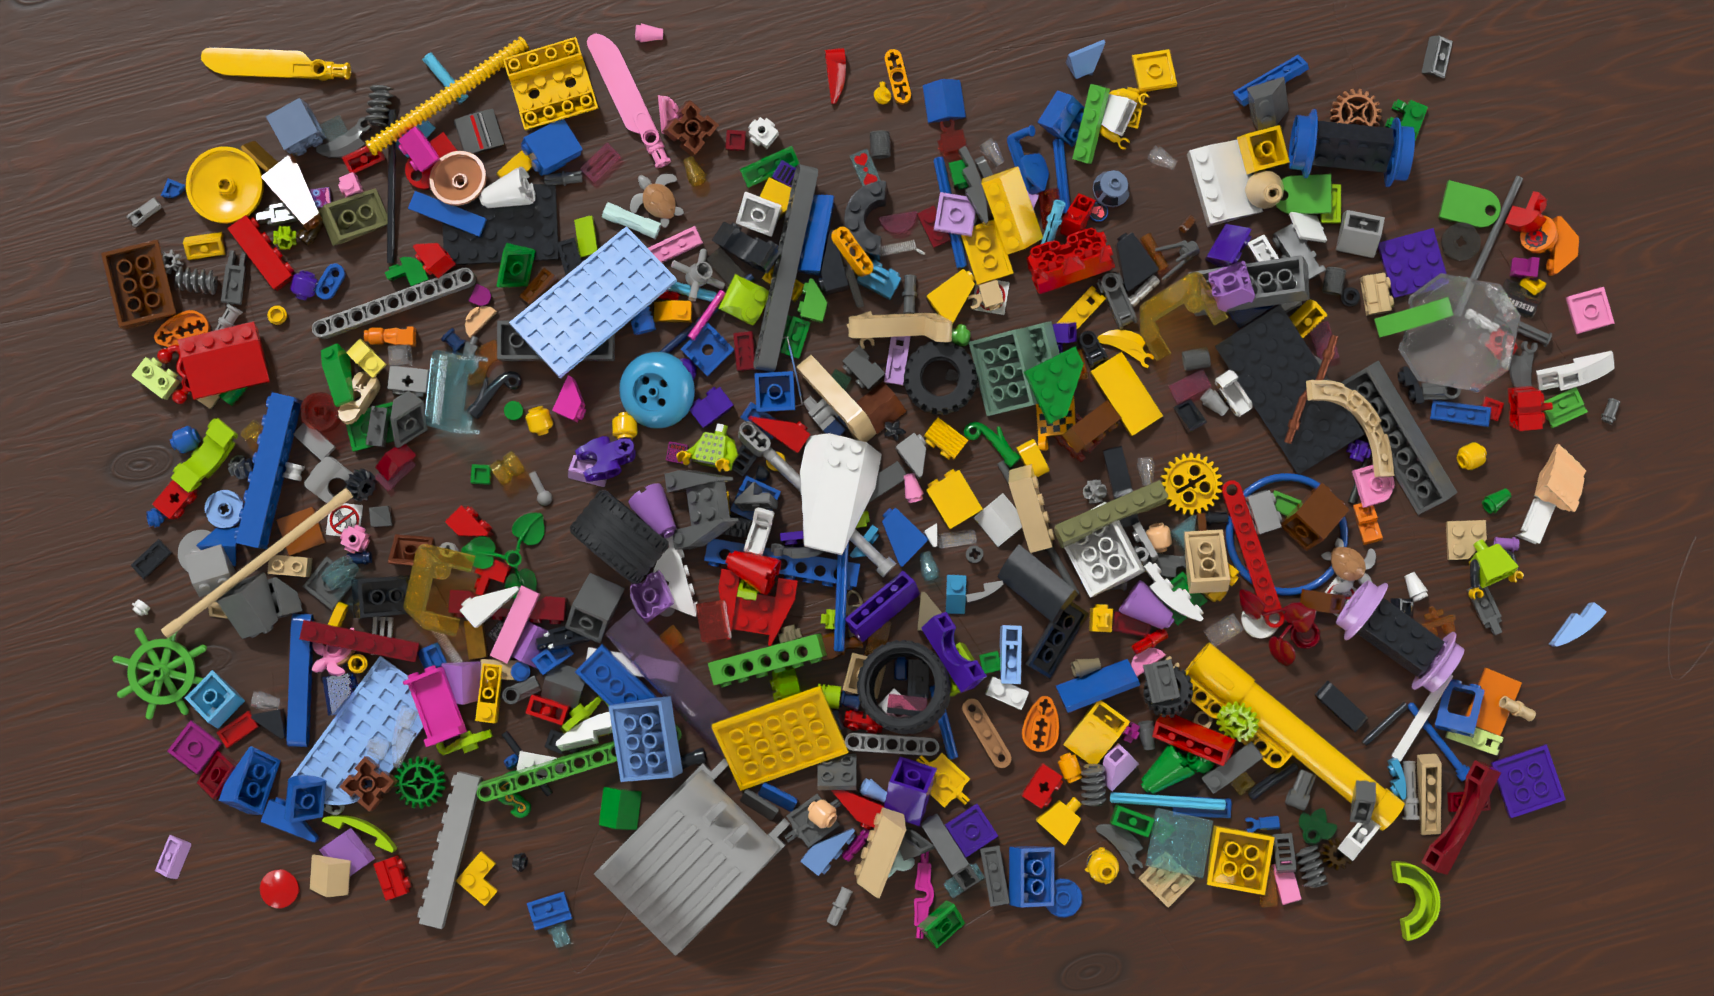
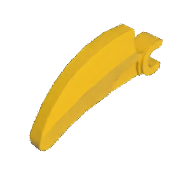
[1097,330,1154,368]

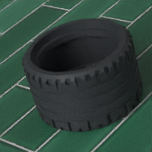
[570,490,669,584]
[857,640,951,734]

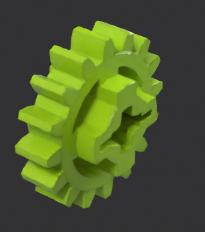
[1216,701,1259,742]

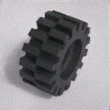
[722,515,752,537]

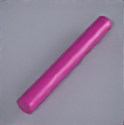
[688,290,726,341]

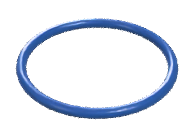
[1226,473,1348,596]

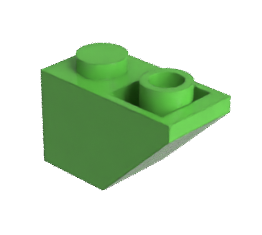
[798,279,828,323]

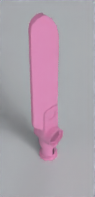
[587,34,671,168]

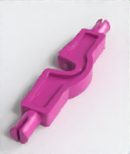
[914,851,934,939]

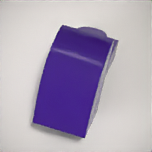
[1052,322,1077,353]

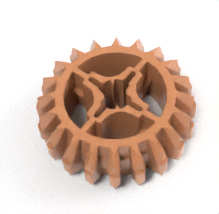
[1330,89,1382,127]

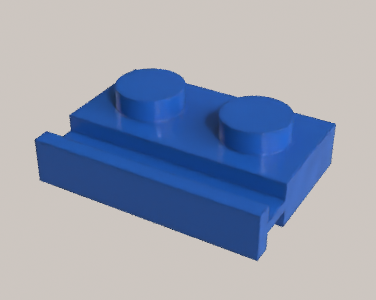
[527,891,573,930]

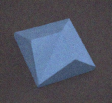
[1066,40,1105,79]

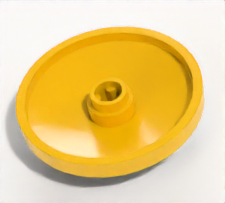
[186,147,264,224]

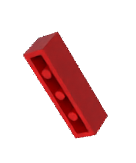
[227,215,294,291]
[1152,715,1236,766]

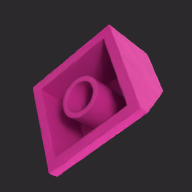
[398,126,440,172]
[552,375,586,423]

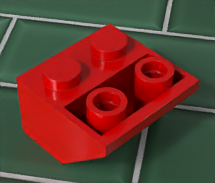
[445,505,494,537]

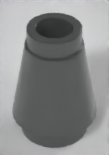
[1138,720,1155,750]

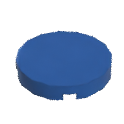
[1046,878,1082,917]

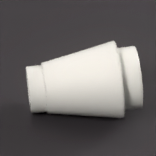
[1404,572,1428,602]

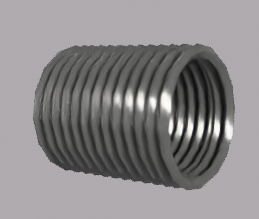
[870,130,891,159]
[1322,267,1346,296]
[1182,347,1211,371]

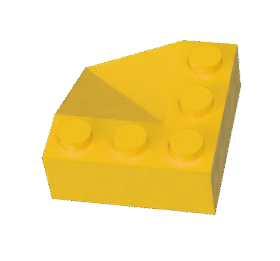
[1207,825,1275,895]

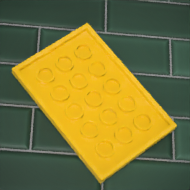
[712,686,848,791]

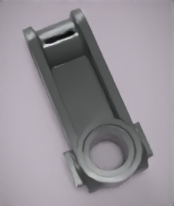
[1097,271,1138,330]

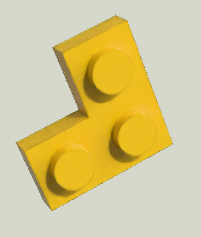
[456,851,498,906]

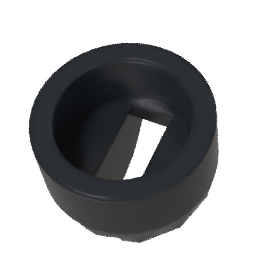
[755,465,770,481]

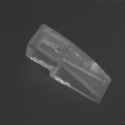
[392,705,419,768]

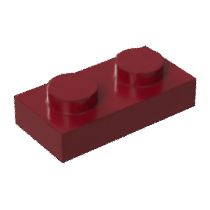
[917,205,951,249]

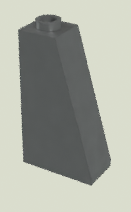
[921,813,980,891]

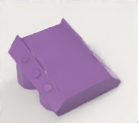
[1208,261,1255,312]
[630,570,674,623]
[319,828,375,876]

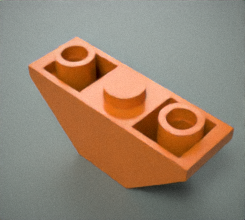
[1546,216,1579,276]

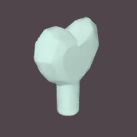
[888,850,915,877]

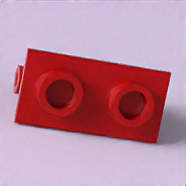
[844,709,882,734]

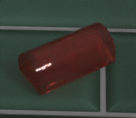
[1039,188,1062,229]

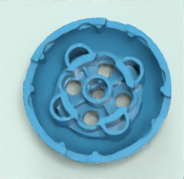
[619,352,695,428]

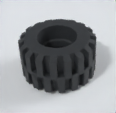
[1143,666,1193,718]

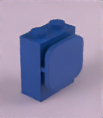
[521,119,583,176]

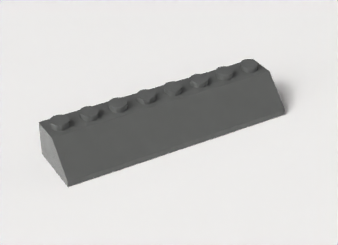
[1341,360,1458,515]

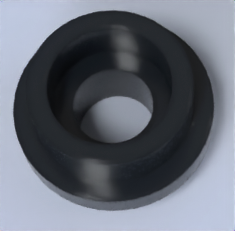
[1340,287,1360,307]
[512,853,528,872]

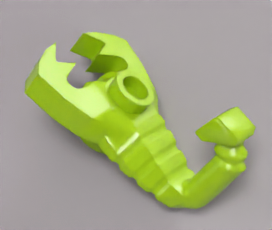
[560,696,609,733]
[436,729,493,755]

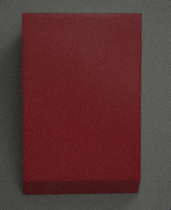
[375,444,417,482]

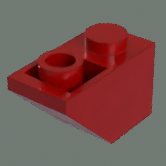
[1060,193,1096,236]
[413,243,456,279]

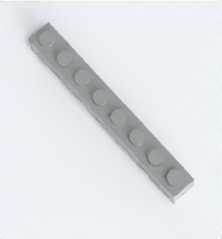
[417,771,483,929]

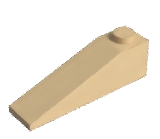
[1417,754,1442,835]

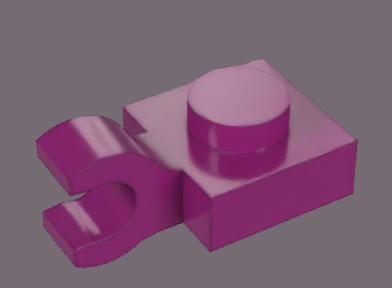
[1121,722,1140,743]

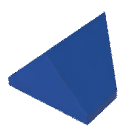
[196,527,237,566]

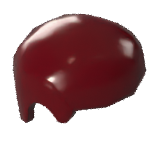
[1291,623,1320,649]

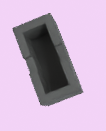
[842,345,885,390]

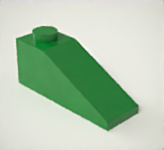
[321,344,354,407]

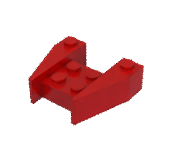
[718,569,798,646]

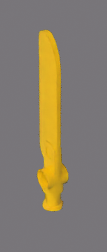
[201,48,351,81]

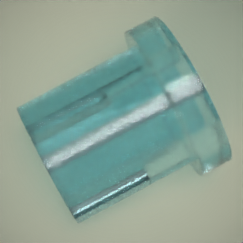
[548,923,570,948]

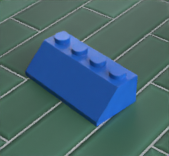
[797,195,834,276]

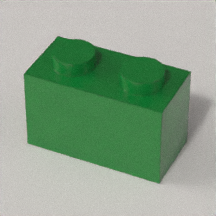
[1110,804,1155,837]

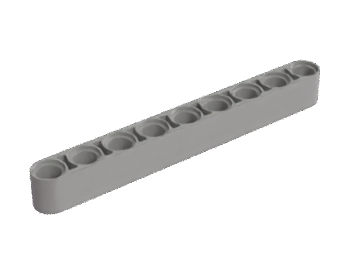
[312,268,476,339]

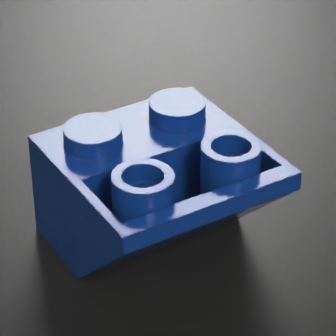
[1037,90,1085,147]

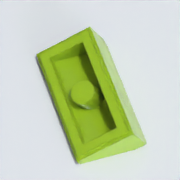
[574,216,598,258]

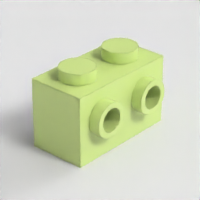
[132,357,181,400]

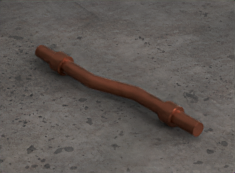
[1284,335,1339,444]

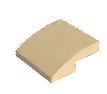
[1138,851,1195,908]

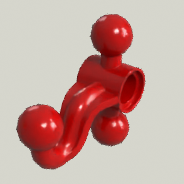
[157,344,191,404]

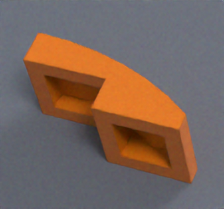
[1353,503,1383,545]

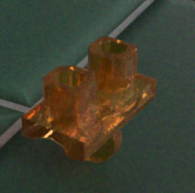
[1421,606,1456,636]

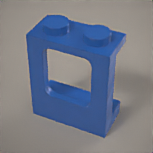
[1435,679,1485,738]

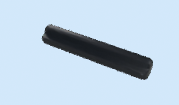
[1247,760,1298,800]

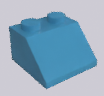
[185,670,245,728]

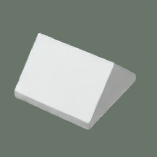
[736,192,782,237]
[974,493,1022,547]

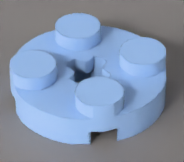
[205,490,245,528]

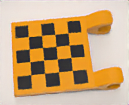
[1036,395,1076,451]

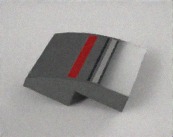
[454,108,504,155]

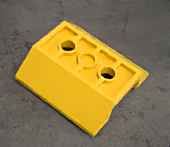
[503,37,598,131]

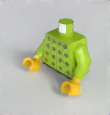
[676,424,738,471]

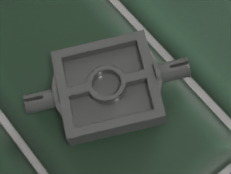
[784,793,842,848]

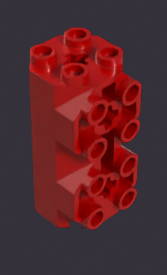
[1026,228,1115,294]

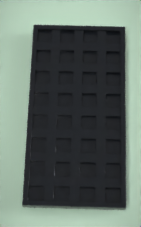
[1215,304,1365,475]

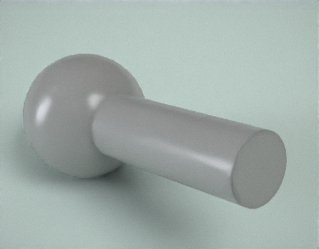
[529,471,552,506]

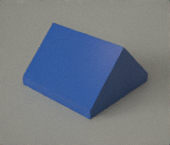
[922,79,966,123]

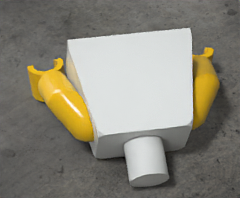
[1100,88,1149,149]

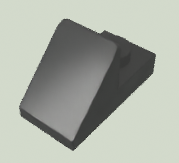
[734,482,778,512]

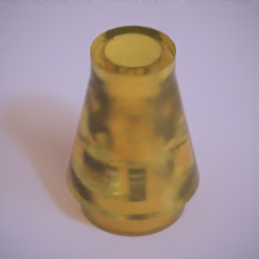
[683,157,706,187]

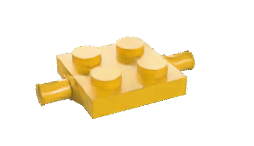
[916,753,970,807]

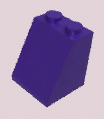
[884,757,937,826]

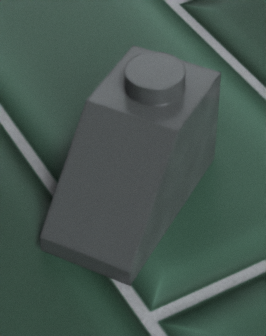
[1350,780,1376,824]

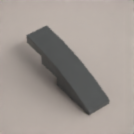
[958,146,988,226]

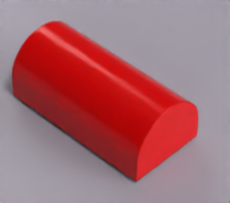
[342,146,385,173]

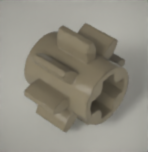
[778,625,802,643]

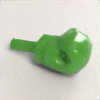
[951,324,971,346]

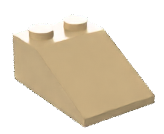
[1184,530,1230,594]

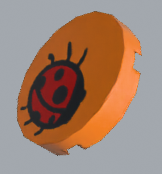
[1520,216,1559,253]

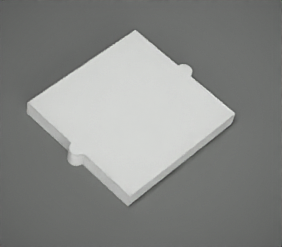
[1289,212,1327,243]

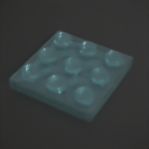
[1145,808,1213,878]

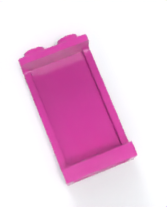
[403,665,467,747]

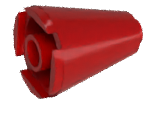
[725,551,782,595]

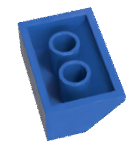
[1009,846,1054,907]

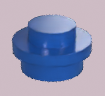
[511,662,530,681]

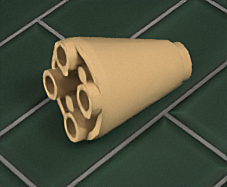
[1245,170,1284,209]

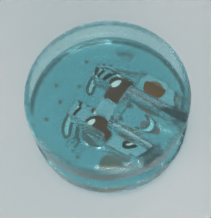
[321,555,359,590]

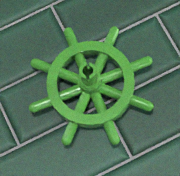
[112,628,207,720]

